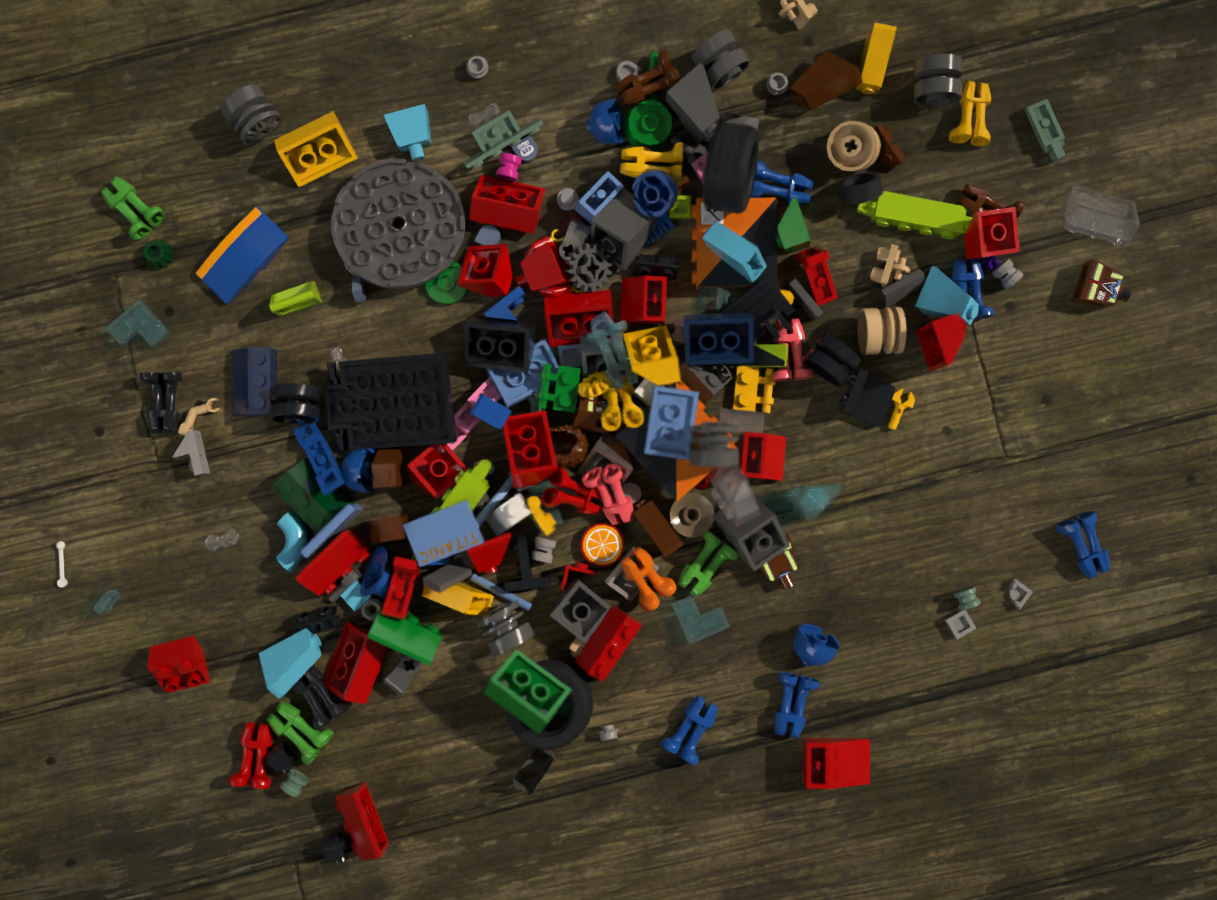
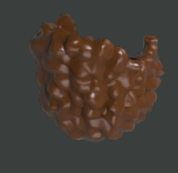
[549,424,589,470]

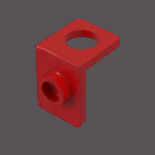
[561,562,596,591]

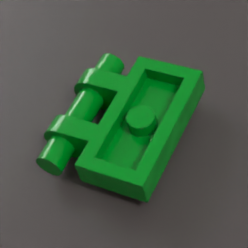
[536,363,581,412]

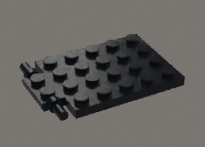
[323,352,457,451]

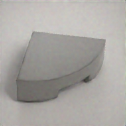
[1009,578,1033,609]

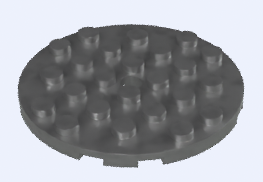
[331,159,465,289]

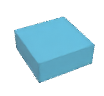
[340,580,372,611]

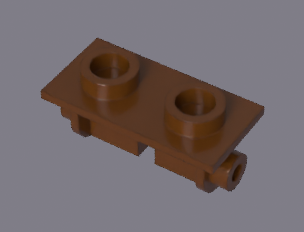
[874,124,906,172]

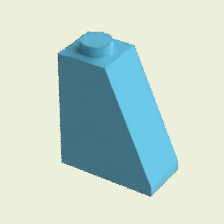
[703,221,767,283]
[915,266,979,326]
[259,628,322,698]

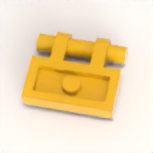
[732,366,776,414]
[527,496,557,536]

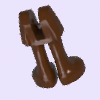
[614,50,681,106]
[955,184,1026,218]

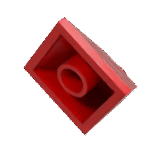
[964,207,1020,259]
[457,244,513,297]
[403,443,468,500]
[466,531,514,575]

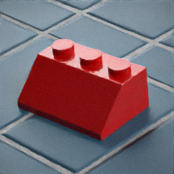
[469,175,545,234]
[544,290,615,347]
[915,313,966,372]
[503,410,558,488]
[295,529,372,596]
[575,605,644,682]
[323,622,388,704]
[335,782,389,860]

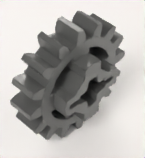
[565,243,613,292]

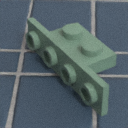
[463,109,544,169]

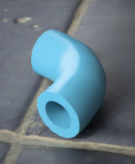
[276,510,308,572]

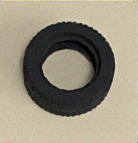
[703,122,759,214]
[504,659,594,750]

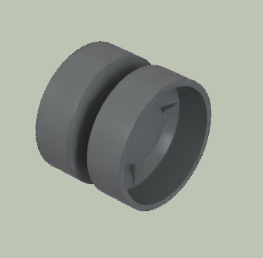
[691,29,751,90]
[914,54,962,106]

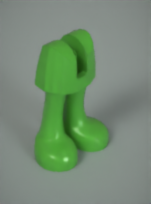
[100,177,165,240]
[677,530,740,597]
[267,701,335,765]

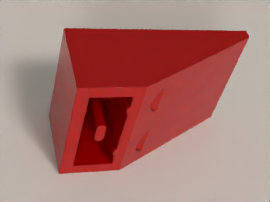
[802,737,870,789]

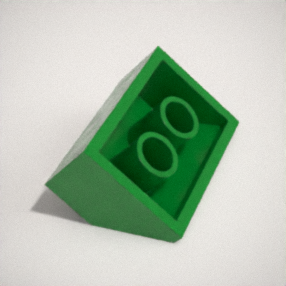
[367,605,442,666]
[484,649,571,734]

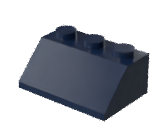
[684,313,754,365]
[232,347,277,416]

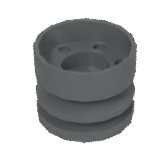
[221,84,282,145]
[690,422,739,466]
[476,601,535,657]

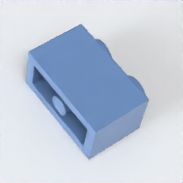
[574,171,624,225]

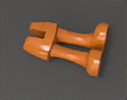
[621,547,676,611]

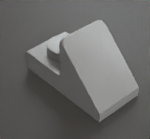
[173,430,210,476]

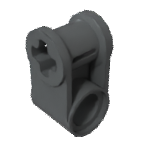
[559,219,591,261]
[383,655,423,696]

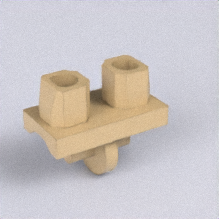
[779,0,818,30]
[870,244,910,288]

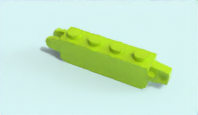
[856,191,972,239]
[411,459,492,564]

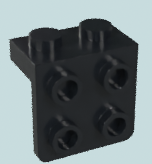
[839,369,896,427]

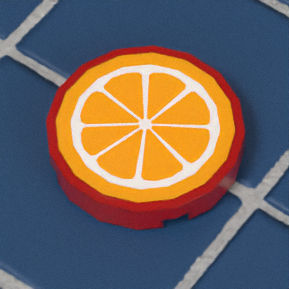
[581,523,625,567]

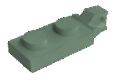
[1024,99,1066,163]

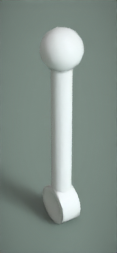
[56,541,68,588]

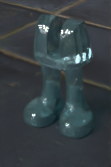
[586,320,638,390]

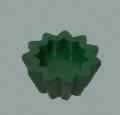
[143,239,175,270]

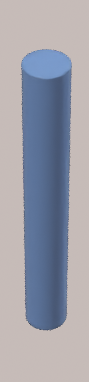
[470,573,532,612]

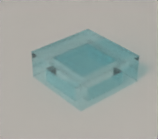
[93,589,122,614]

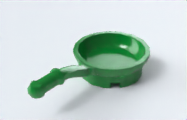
[623,51,675,151]

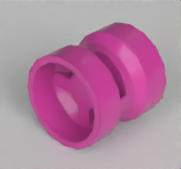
[496,153,522,181]

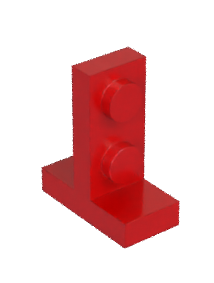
[795,246,838,306]
[382,557,420,621]

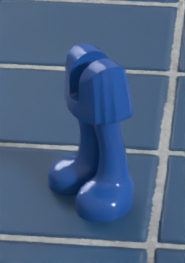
[750,161,813,205]
[952,258,994,320]
[1056,511,1110,579]
[774,672,820,739]
[660,695,718,766]

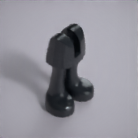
[140,372,183,434]
[293,665,351,730]

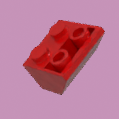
[620,276,667,325]
[738,432,786,481]
[148,636,210,694]

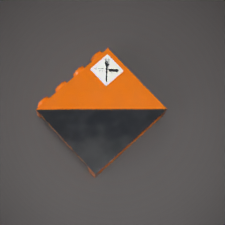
[691,198,777,290]
[616,381,737,502]

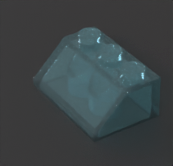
[783,484,844,521]

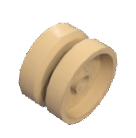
[827,121,881,171]

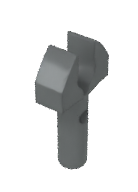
[669,136,707,168]
[328,568,362,602]

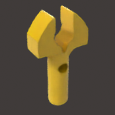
[888,389,915,430]

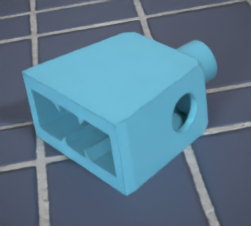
[384,104,431,161]

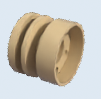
[857,307,907,355]

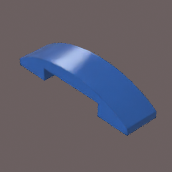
[293,423,344,495]

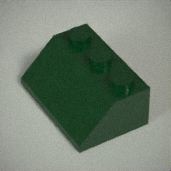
[271,457,355,534]

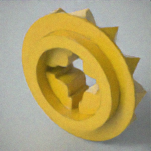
[578,371,612,398]

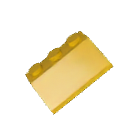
[274,111,358,187]
[623,325,681,385]

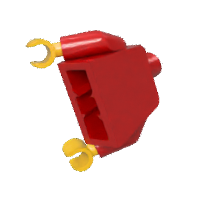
[515,229,584,297]

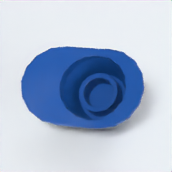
[360,546,394,597]

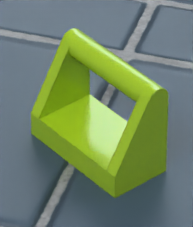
[269,281,322,317]

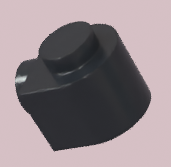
[266,742,298,775]
[321,833,349,864]

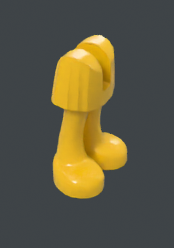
[949,80,991,147]
[620,143,683,185]
[601,376,644,431]

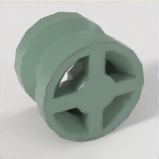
[953,586,981,610]
[280,769,309,797]

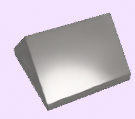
[605,546,659,602]

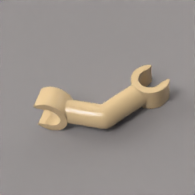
[178,398,222,436]

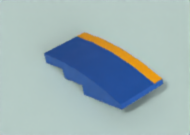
[196,207,289,304]

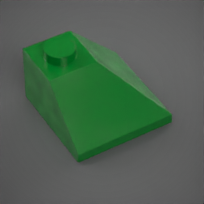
[775,198,811,252]

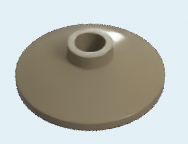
[670,493,714,537]

